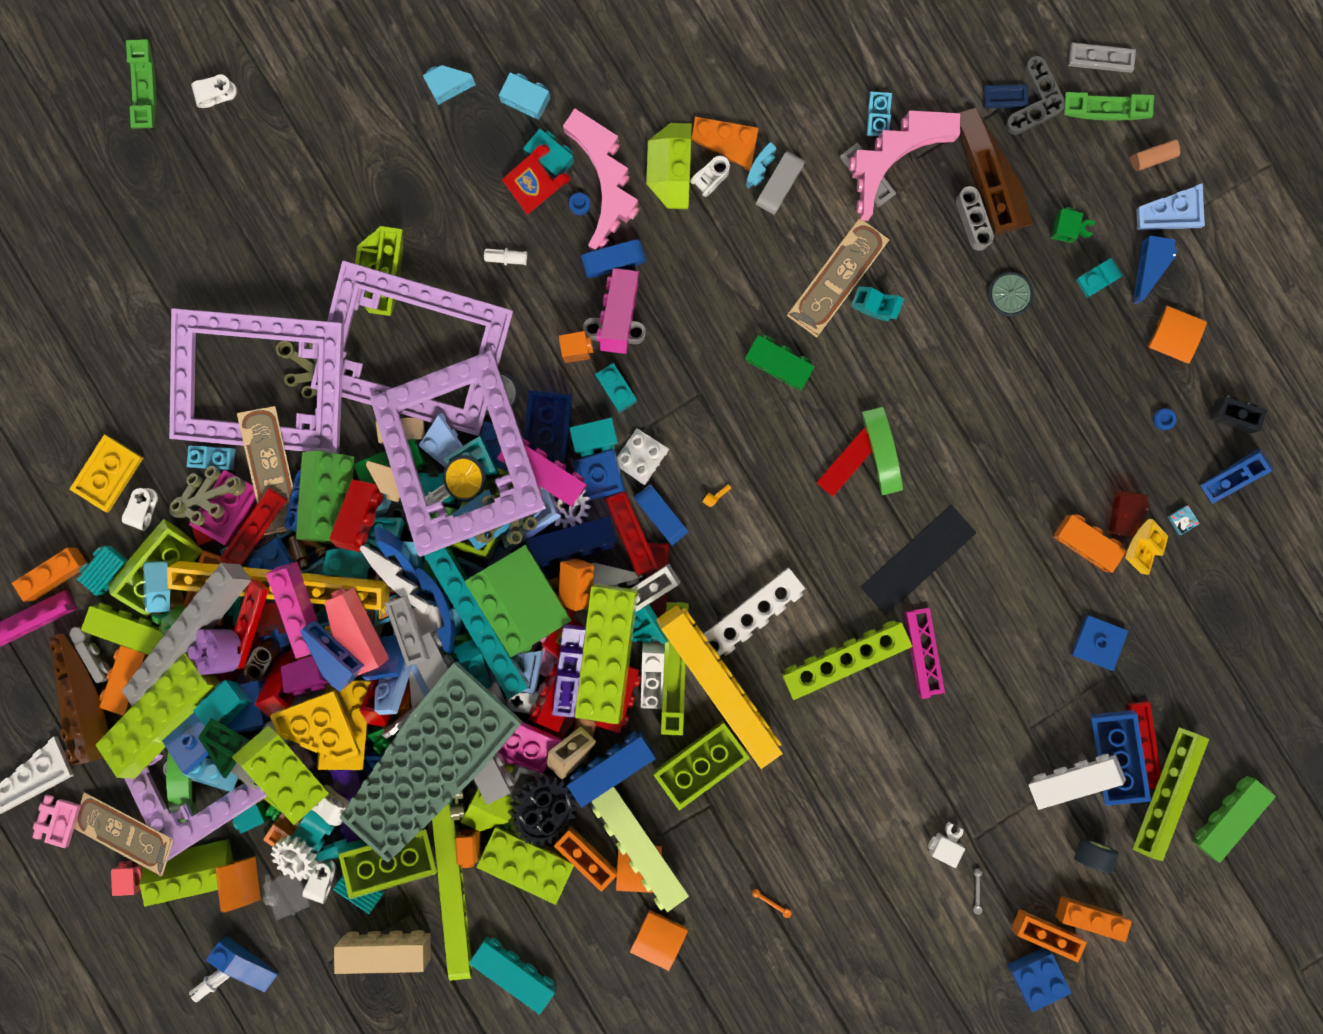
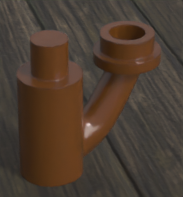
[288,535,331,570]

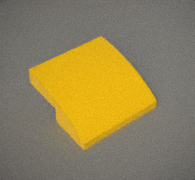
[1125,519,1168,575]

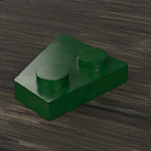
[198,718,250,779]

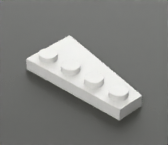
[0,736,74,814]

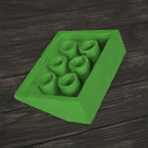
[464,545,571,658]

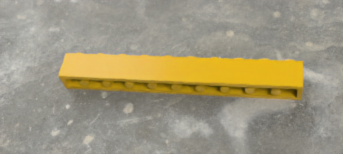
[167,561,390,610]

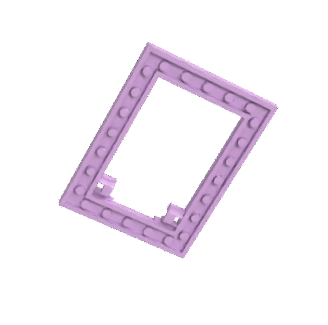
[310,261,513,436]
[169,308,344,454]
[370,350,546,557]
[124,667,316,861]

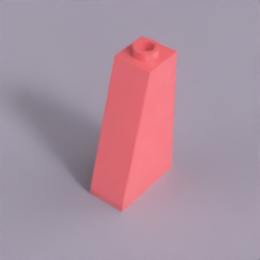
[325,587,389,675]

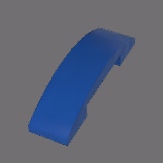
[374,526,419,596]
[415,568,456,655]

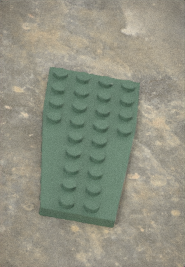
[340,662,523,862]

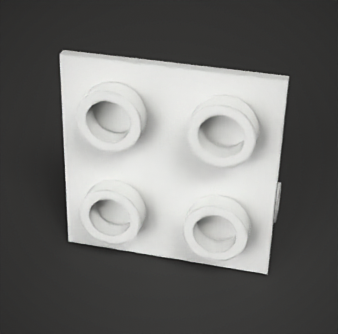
[617,429,669,485]

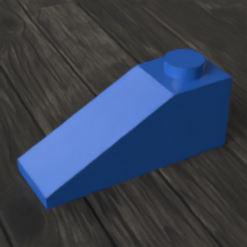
[1133,236,1177,304]
[1200,448,1273,504]
[300,621,364,692]
[206,935,279,992]

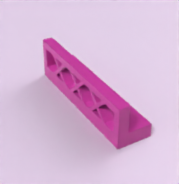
[0,590,77,647]
[903,608,945,699]

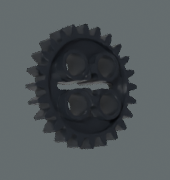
[508,775,577,846]

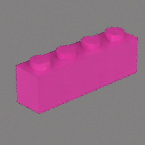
[597,268,639,354]
[497,438,587,507]
[266,562,319,658]

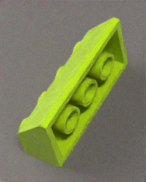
[108,519,203,617]
[140,839,234,907]

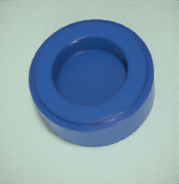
[569,192,591,215]
[1153,408,1177,430]

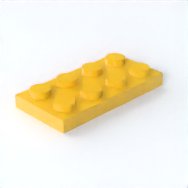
[317,680,371,770]

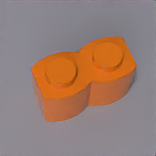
[455,829,481,868]

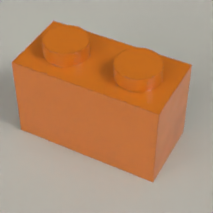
[559,331,594,363]
[559,558,594,611]

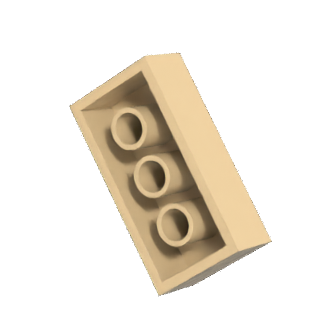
[334,930,431,974]

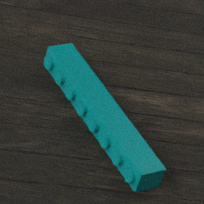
[424,546,531,699]

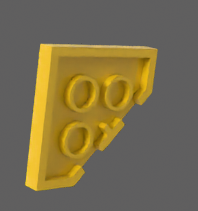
[270,690,360,762]

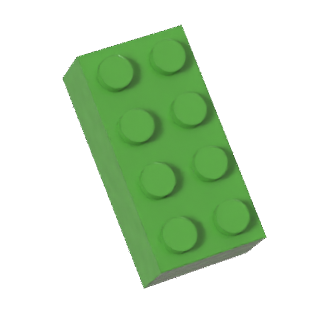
[296,450,354,543]

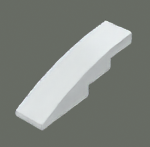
[360,545,434,613]

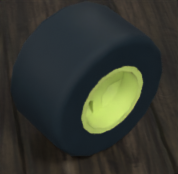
[1074,839,1119,873]

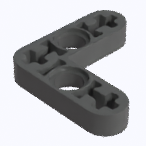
[1005,56,1065,135]

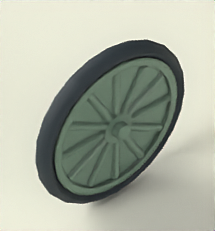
[988,272,1033,317]

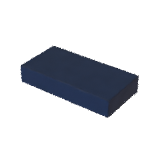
[983,84,1028,109]

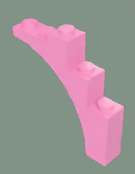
[563,109,639,251]
[849,111,960,221]

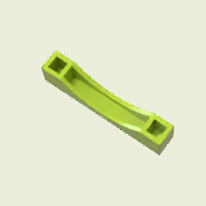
[661,602,689,735]

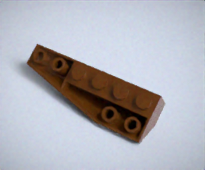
[959,108,1033,236]
[49,633,108,766]

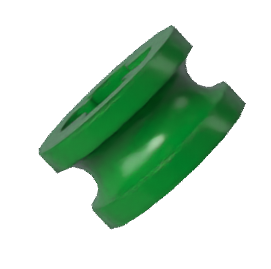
[265,805,281,821]

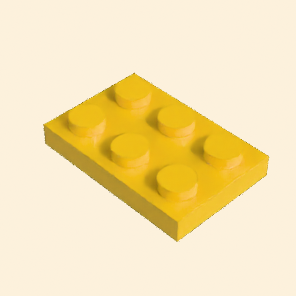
[70,435,143,512]

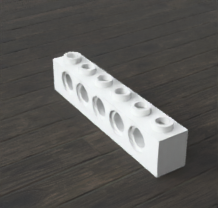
[704,568,805,662]

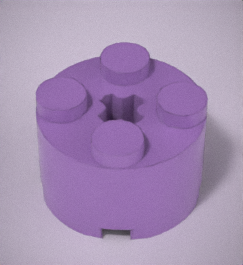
[188,629,241,675]

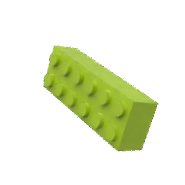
[575,584,639,724]
[96,652,220,779]

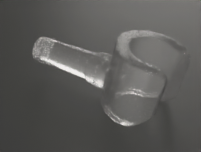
[263,874,279,906]

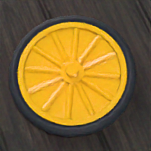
[443,455,486,502]

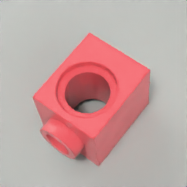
[111,861,141,896]

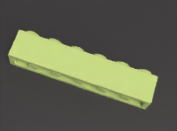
[591,787,689,912]

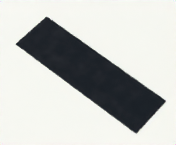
[861,506,976,615]

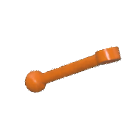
[752,889,791,918]

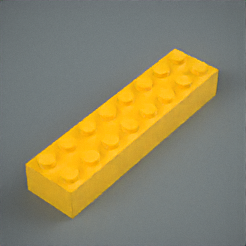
[656,605,783,769]

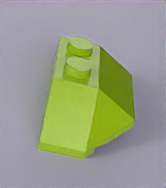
[646,123,692,209]
[355,226,403,316]
[460,762,515,831]

